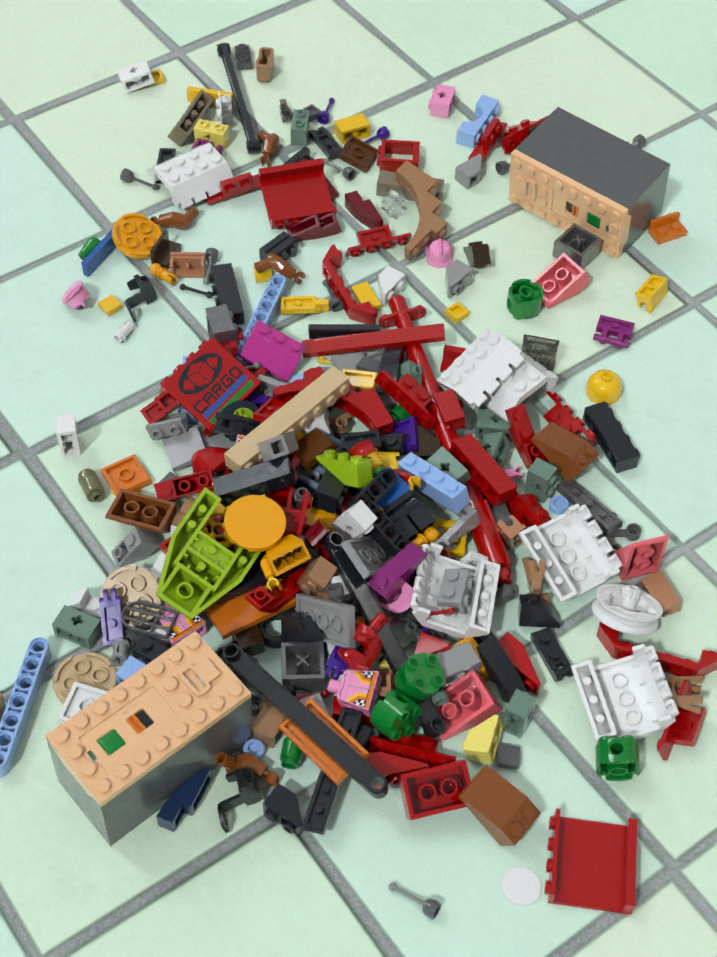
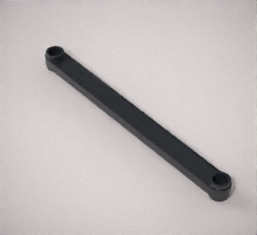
[217,42,261,154]
[323,531,446,738]
[222,643,389,799]

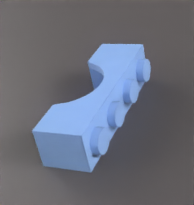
[456,95,500,148]

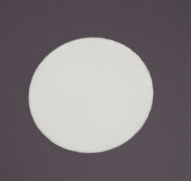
[501,867,541,905]

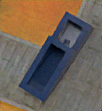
[156,767,212,832]

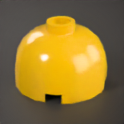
[586,369,622,405]

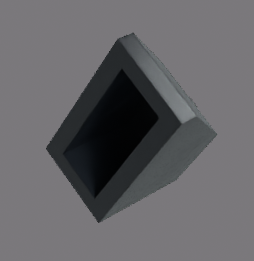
[518,593,560,628]
[281,612,323,642]

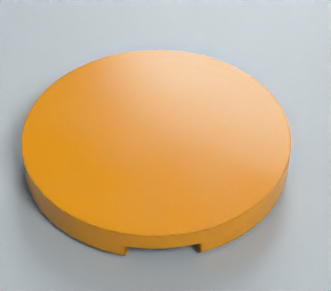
[112,213,162,259]
[224,495,286,552]

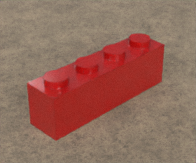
[449,433,518,507]

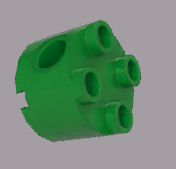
[506,279,543,320]
[394,653,445,702]
[370,689,422,741]
[595,735,641,781]

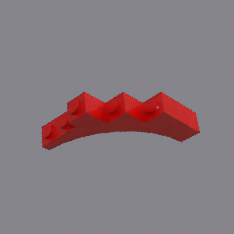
[272,366,394,435]

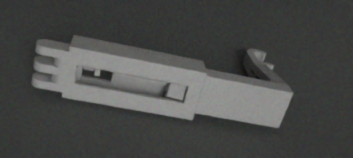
[399,457,480,549]

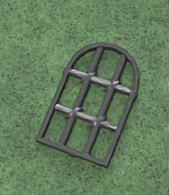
[121,601,179,640]

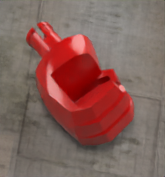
[191,447,233,477]
[337,612,389,671]

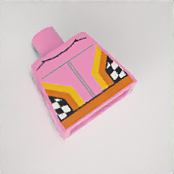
[159,603,207,648]
[328,670,382,717]

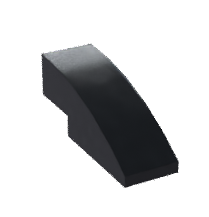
[476,636,527,703]

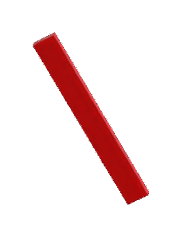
[302,323,445,358]

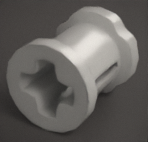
[110,638,131,666]

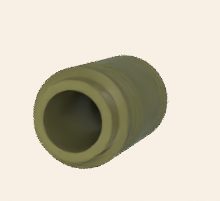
[78,468,105,502]

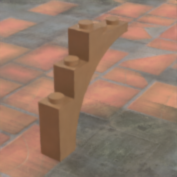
[396,160,448,261]

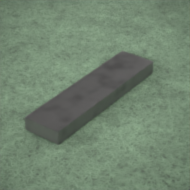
[556,479,623,535]

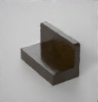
[150,230,182,269]

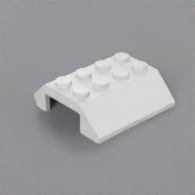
[146,143,233,209]
[437,328,525,409]
[483,352,559,423]
[518,503,624,603]
[410,542,500,638]
[571,644,679,742]

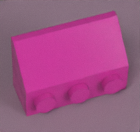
[239,320,305,383]

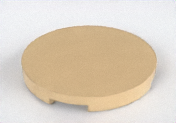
[100,566,162,627]
[53,652,117,705]

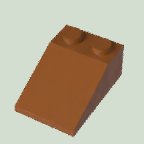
[531,422,600,482]
[458,765,541,846]

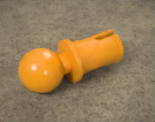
[149,263,178,286]
[411,527,439,549]

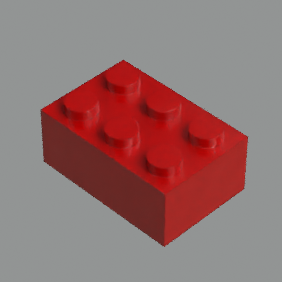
[397,759,471,820]

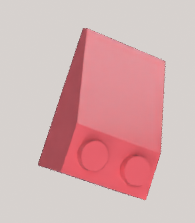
[532,253,591,309]
[614,535,669,581]
[434,669,503,741]

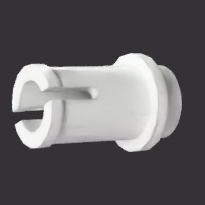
[113,320,134,343]

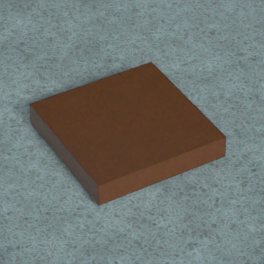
[337,135,378,173]
[289,427,336,471]

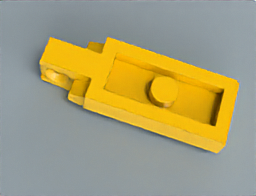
[281,296,329,314]

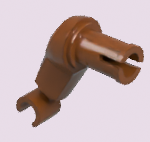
[257,130,280,167]
[150,207,199,230]
[254,253,306,284]
[215,752,279,787]

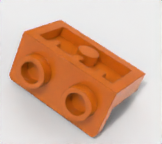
[648,211,687,245]

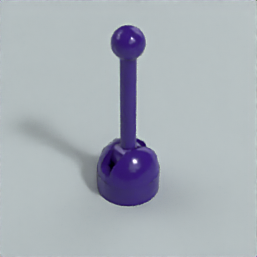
[317,98,335,125]
[364,126,390,143]

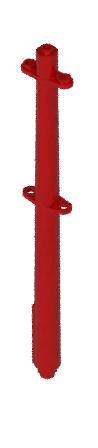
[379,295,512,588]

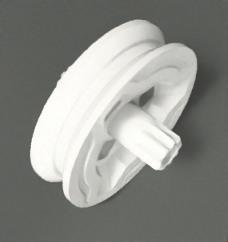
[591,584,663,635]

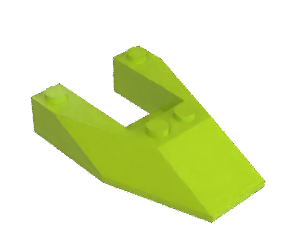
[156,488,260,620]

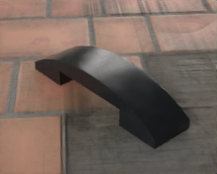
[379,346,405,395]

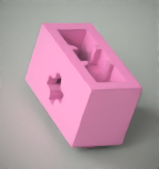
[428,84,456,119]

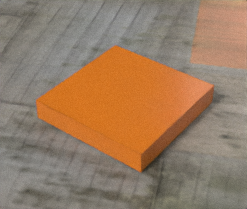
[100,454,152,496]

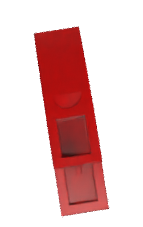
[140,391,181,424]
[505,403,548,470]

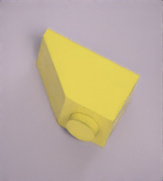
[462,715,504,764]

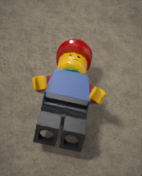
[349,440,436,542]

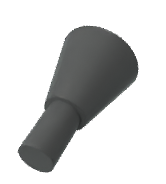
[494,583,516,607]
[125,617,160,646]

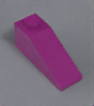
[368,542,428,603]

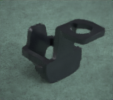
[124,274,157,322]
[217,768,261,833]

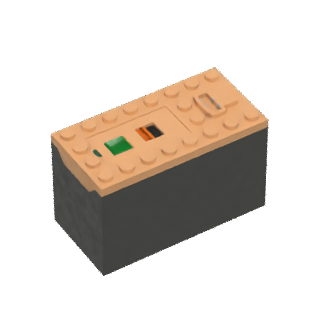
[509,107,670,259]
[45,631,252,847]

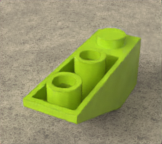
[316,450,373,488]

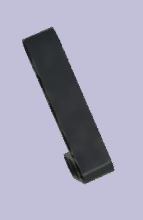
[347,468,417,576]

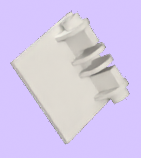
[216,92,233,124]

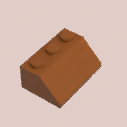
[105,489,177,533]

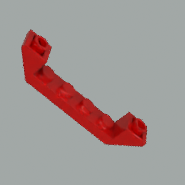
[322,244,378,324]
[245,541,335,614]
[596,622,717,676]

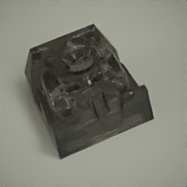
[521,334,560,372]

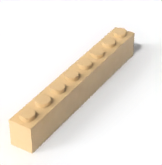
[224,366,350,472]

